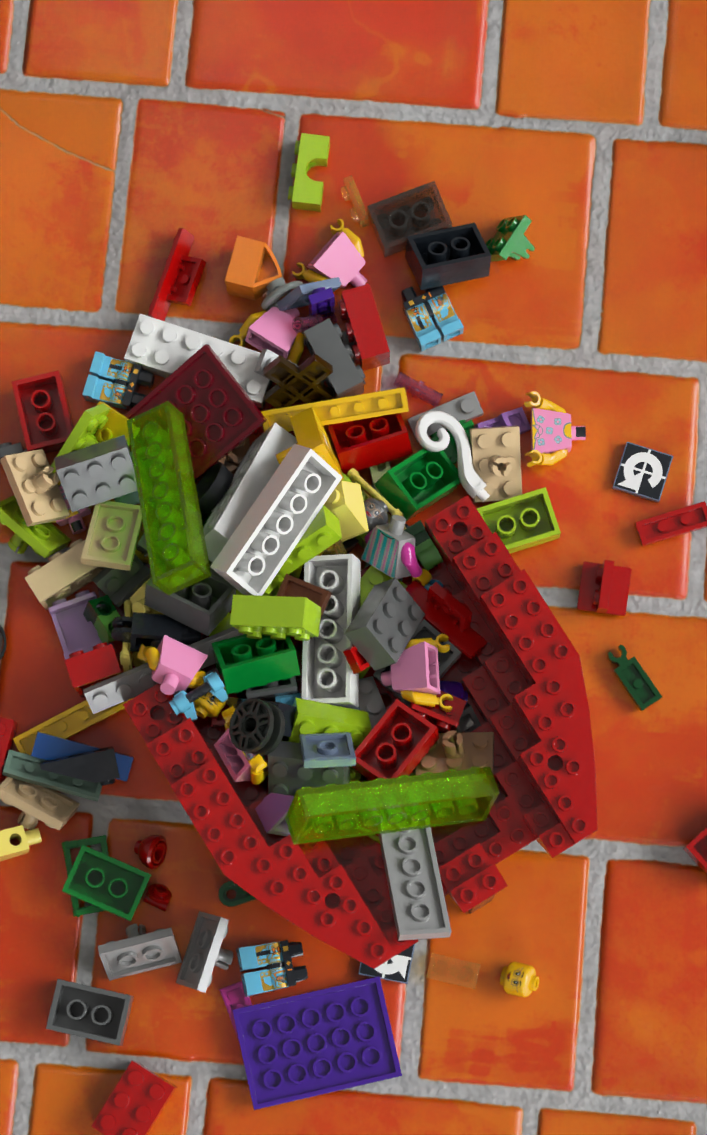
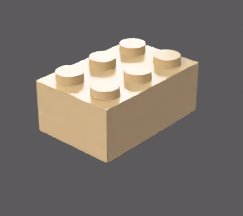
[25,539,105,610]

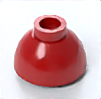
[134,835,167,869]

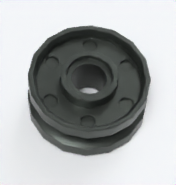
[229,698,285,756]

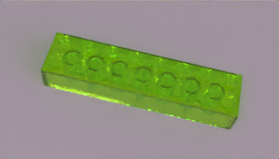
[127,401,211,595]
[285,766,500,845]

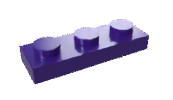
[308,287,335,321]

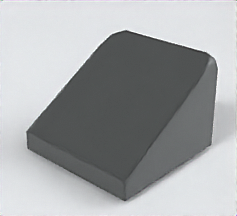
[455,702,481,733]

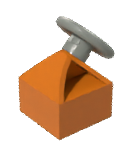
[225,235,303,311]

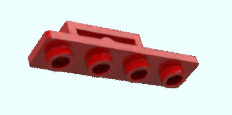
[148,228,206,321]
[405,581,487,659]

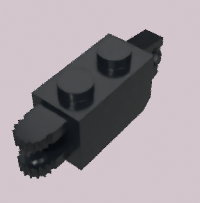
[111,612,201,652]

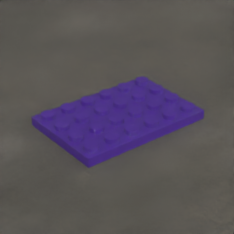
[232,976,402,1110]

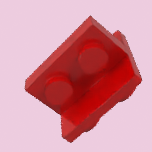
[577,560,632,616]
[409,690,467,733]

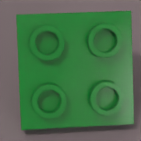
[486,215,535,262]

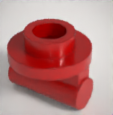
[143,884,172,911]

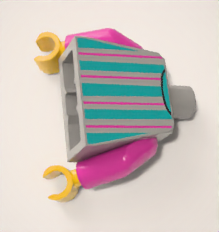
[361,515,432,586]

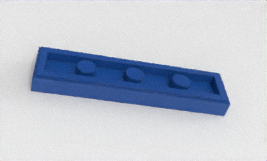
[31,732,133,782]

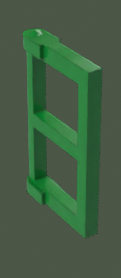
[62,835,109,917]

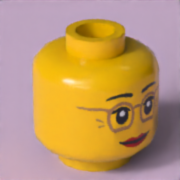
[194,683,227,719]
[500,962,539,997]

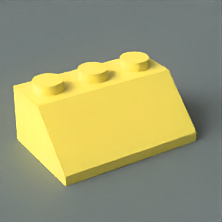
[324,480,369,548]

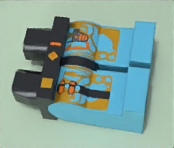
[401,286,464,352]
[82,351,155,411]
[236,940,308,997]

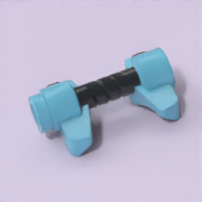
[169,671,228,721]

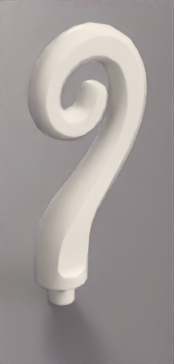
[415,411,490,502]

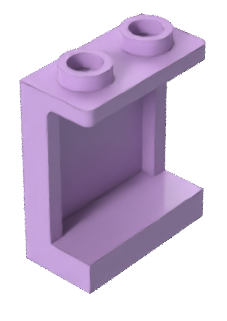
[48,590,114,660]

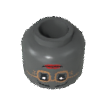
[363,497,388,534]

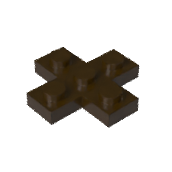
[263,354,334,408]

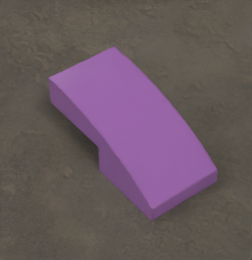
[474,407,531,434]

